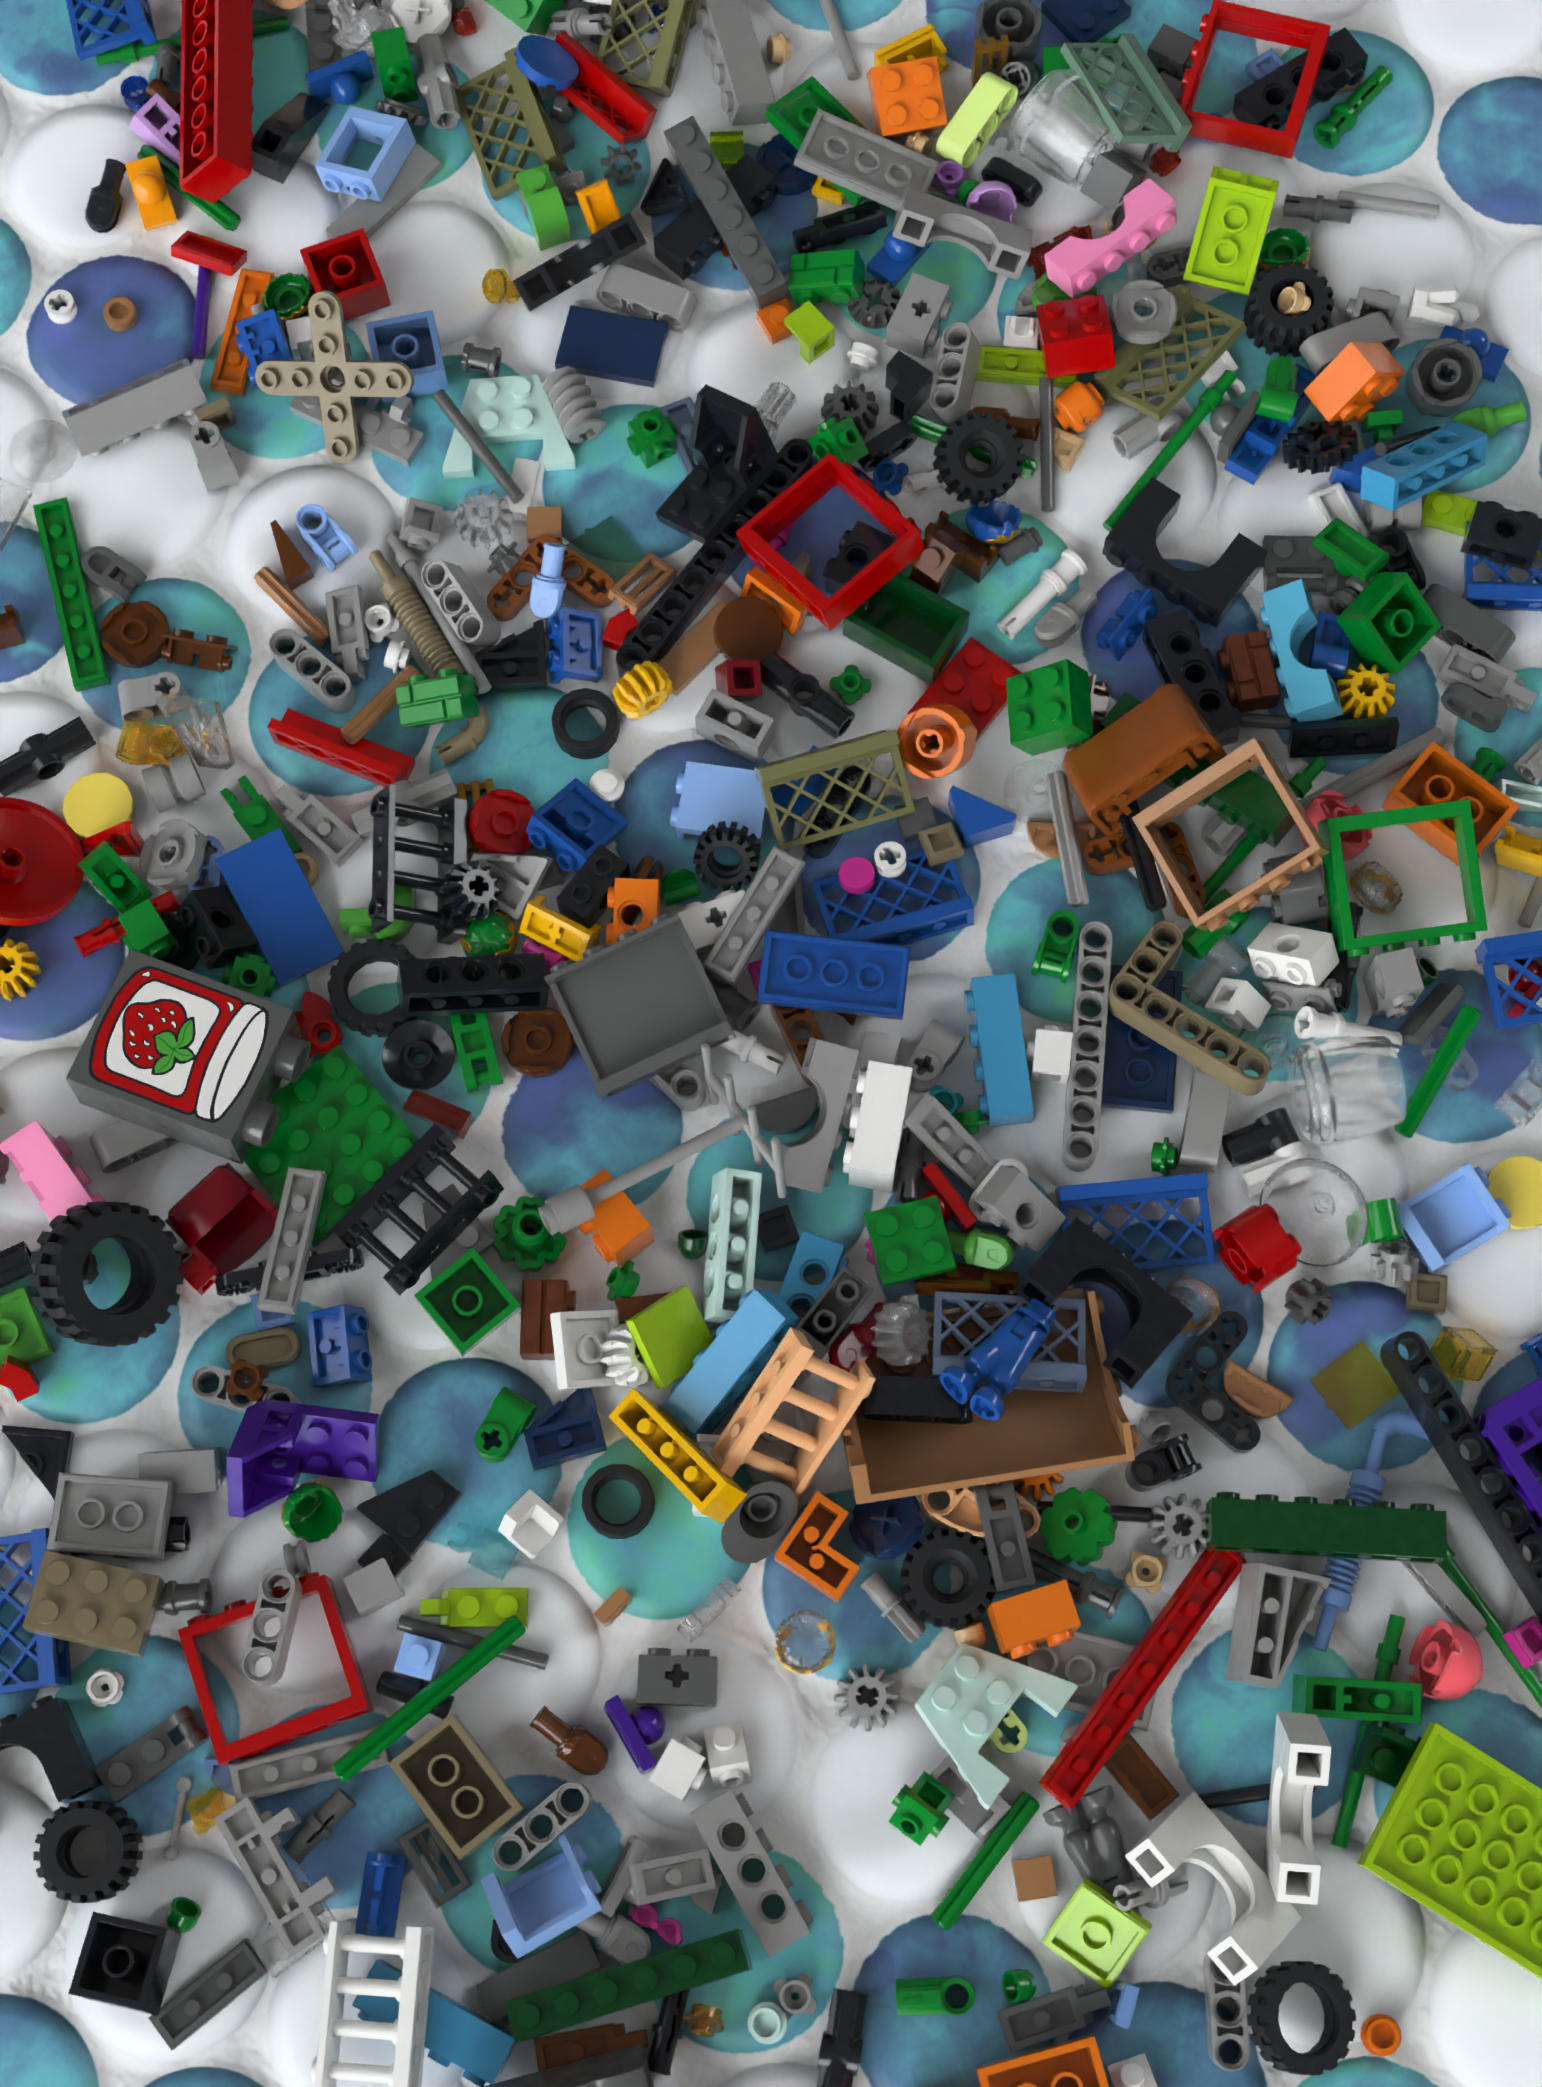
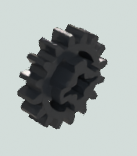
[1282,420,1358,474]

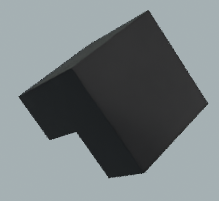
[885,351,933,423]

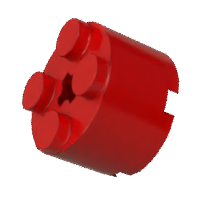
[1213,1203,1302,1293]

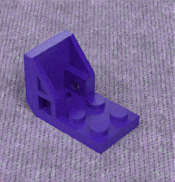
[1473,1376,1542,1531]
[227,1399,379,1518]

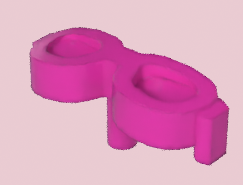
[628,1904,683,1945]

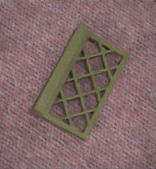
[597,0,697,98]
[455,47,569,201]
[1093,284,1246,421]
[753,728,915,851]

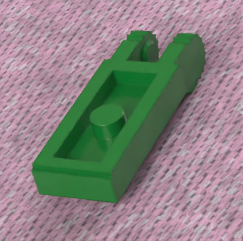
[220,775,303,854]

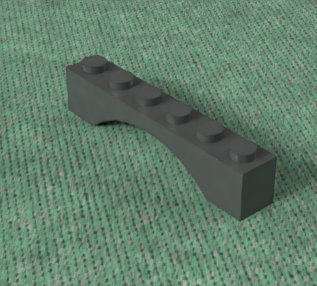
[664,116,791,310]

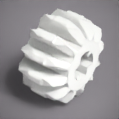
[600,1323,652,1388]

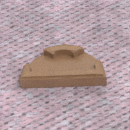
[1026,821,1097,860]
[1223,1359,1295,1418]

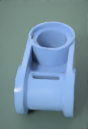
[296,504,358,573]

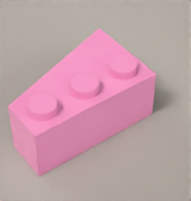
[0,1120,105,1221]

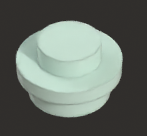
[747,2001,788,2044]

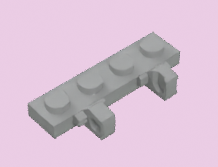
[289,369,425,467]
[214,1796,340,1958]

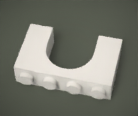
[1264,1711,1332,1905]
[1125,1791,1303,1986]

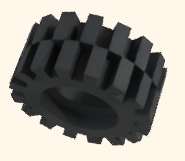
[693,821,761,892]

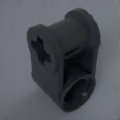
[1375,527,1426,591]
[1125,1433,1203,1492]

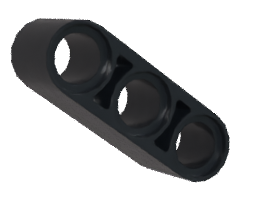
[862,1375,974,1424]

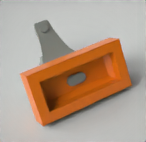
[740,551,813,636]

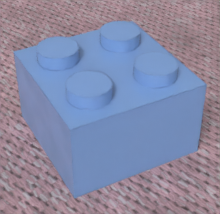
[366,310,449,403]

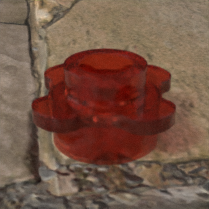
[1148,146,1182,177]

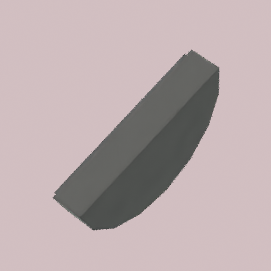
[754,1086,818,1135]

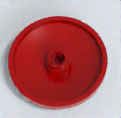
[0,797,84,926]

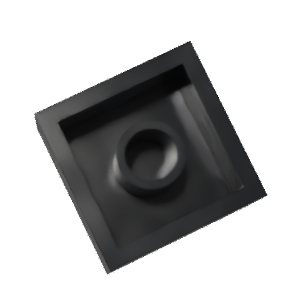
[68,1912,182,2016]

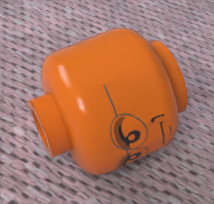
[1053,381,1105,433]

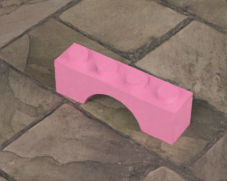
[1044,178,1177,299]

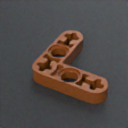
[487,535,615,622]
[1082,822,1206,919]

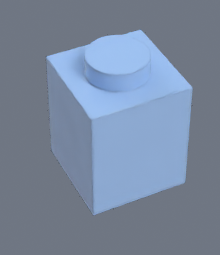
[393,1632,448,1682]

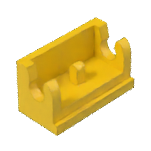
[874,23,948,74]
[1494,824,1542,878]
[519,894,603,962]

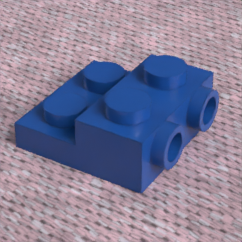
[526,778,630,873]

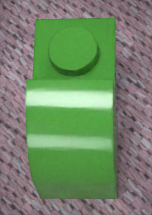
[515,163,571,251]
[339,885,416,943]

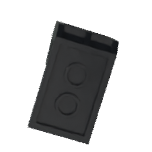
[655,384,778,546]

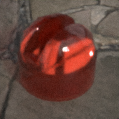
[451,7,478,37]

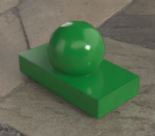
[1313,517,1390,583]

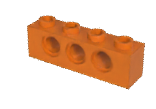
[606,878,661,945]

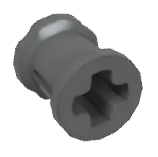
[461,342,502,378]

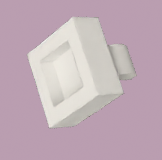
[1003,315,1038,350]

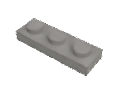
[904,1094,997,1191]

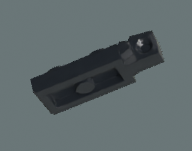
[792,201,887,254]

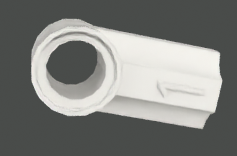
[1237,1141,1318,1199]

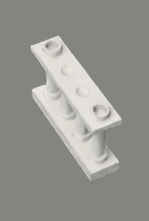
[311,1921,435,2087]

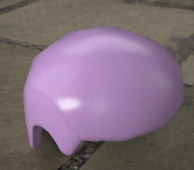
[966,180,1017,224]

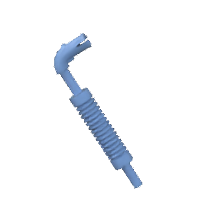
[1311,1407,1448,1652]

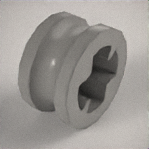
[283,1540,311,1576]

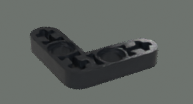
[1165,1311,1261,1453]

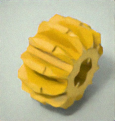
[612,661,673,720]
[1336,663,1396,719]
[0,938,41,1001]

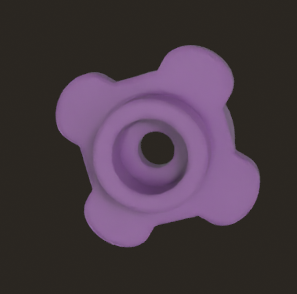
[931,160,969,197]

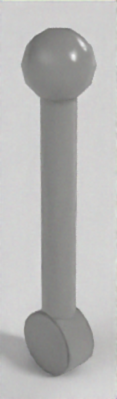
[163,1777,193,1861]

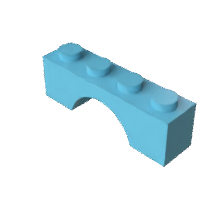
[1260,579,1344,722]

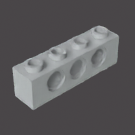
[690,1789,814,1957]

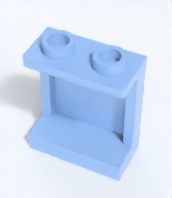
[670,761,771,851]
[1397,1162,1511,1274]
[480,1833,603,1959]

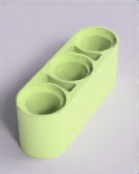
[936,72,1019,169]

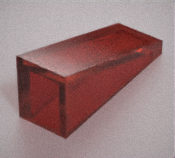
[403,1090,474,1139]

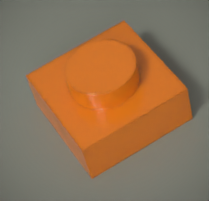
[756,298,794,345]

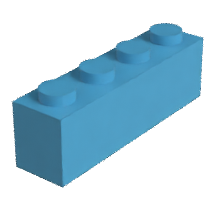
[964,973,1034,1127]
[664,1288,802,1435]
[352,1959,516,2087]

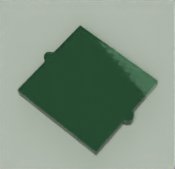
[566,516,643,592]

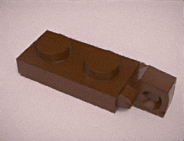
[915,1263,1019,1297]
[534,2023,649,2071]

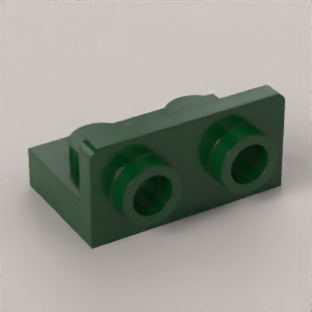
[1352,1721,1422,1789]

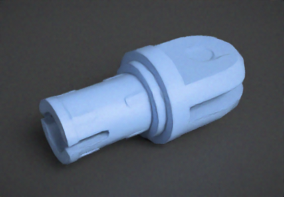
[529,542,567,620]

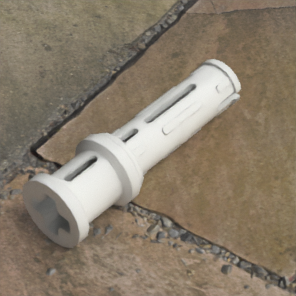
[997,549,1087,640]
[1294,1006,1403,1055]

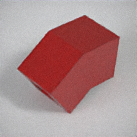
[602,608,639,651]
[178,1248,216,1296]
[0,1355,40,1402]

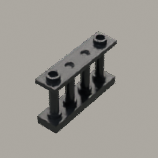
[368,784,467,945]
[330,1124,504,1296]

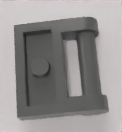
[1262,535,1337,596]

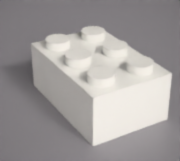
[843,1060,913,1192]

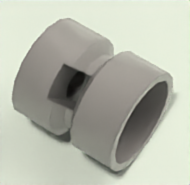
[1363,497,1422,534]
[142,752,206,813]

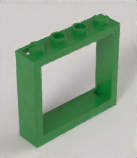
[1317,799,1488,957]

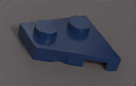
[1041,0,1132,43]
[524,1388,608,1471]

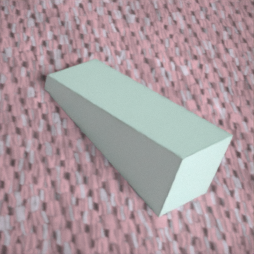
[1492,779,1542,813]

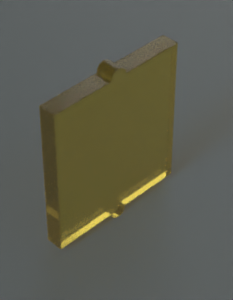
[1309,1341,1400,1431]

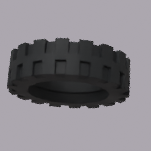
[327,938,418,1037]
[1247,1961,1356,2075]

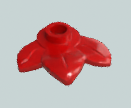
[295,991,343,1059]

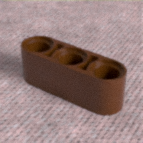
[770,1005,825,1086]

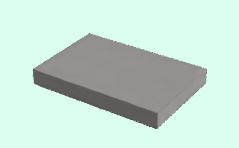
[47,1472,175,1560]

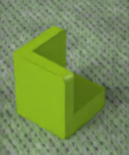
[784,300,835,364]

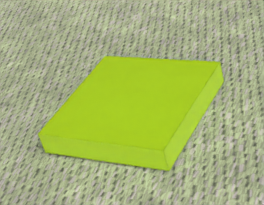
[625,1285,714,1388]
[1041,1877,1152,1990]

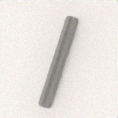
[1045,771,1089,908]

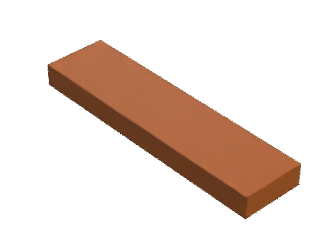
[210,268,275,396]

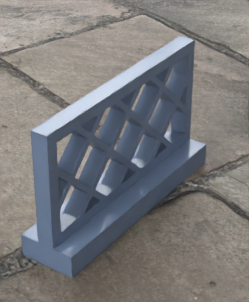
[931,1291,1087,1393]

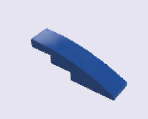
[1224,363,1316,485]

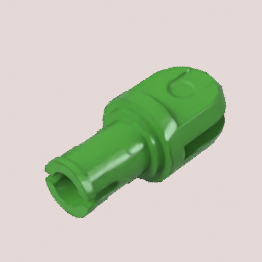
[1451,399,1527,439]
[946,1228,1015,1270]

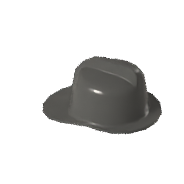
[721,1479,798,1564]

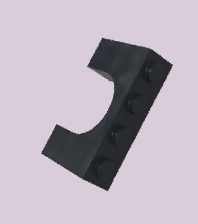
[1102,477,1268,628]
[1014,1217,1194,1389]
[0,1695,103,1803]

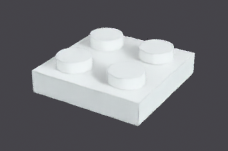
[550,1309,620,1390]

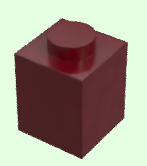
[715,660,762,702]

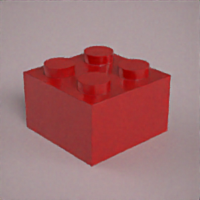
[300,228,391,321]
[1036,294,1115,379]

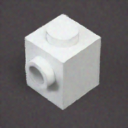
[1026,1025,1073,1084]
[648,1736,709,1801]

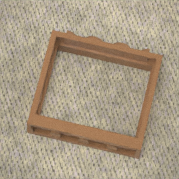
[1132,738,1330,932]

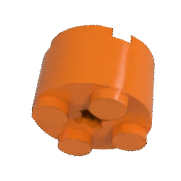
[897,703,977,779]

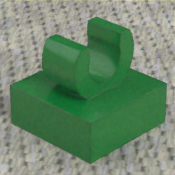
[1361,409,1403,445]

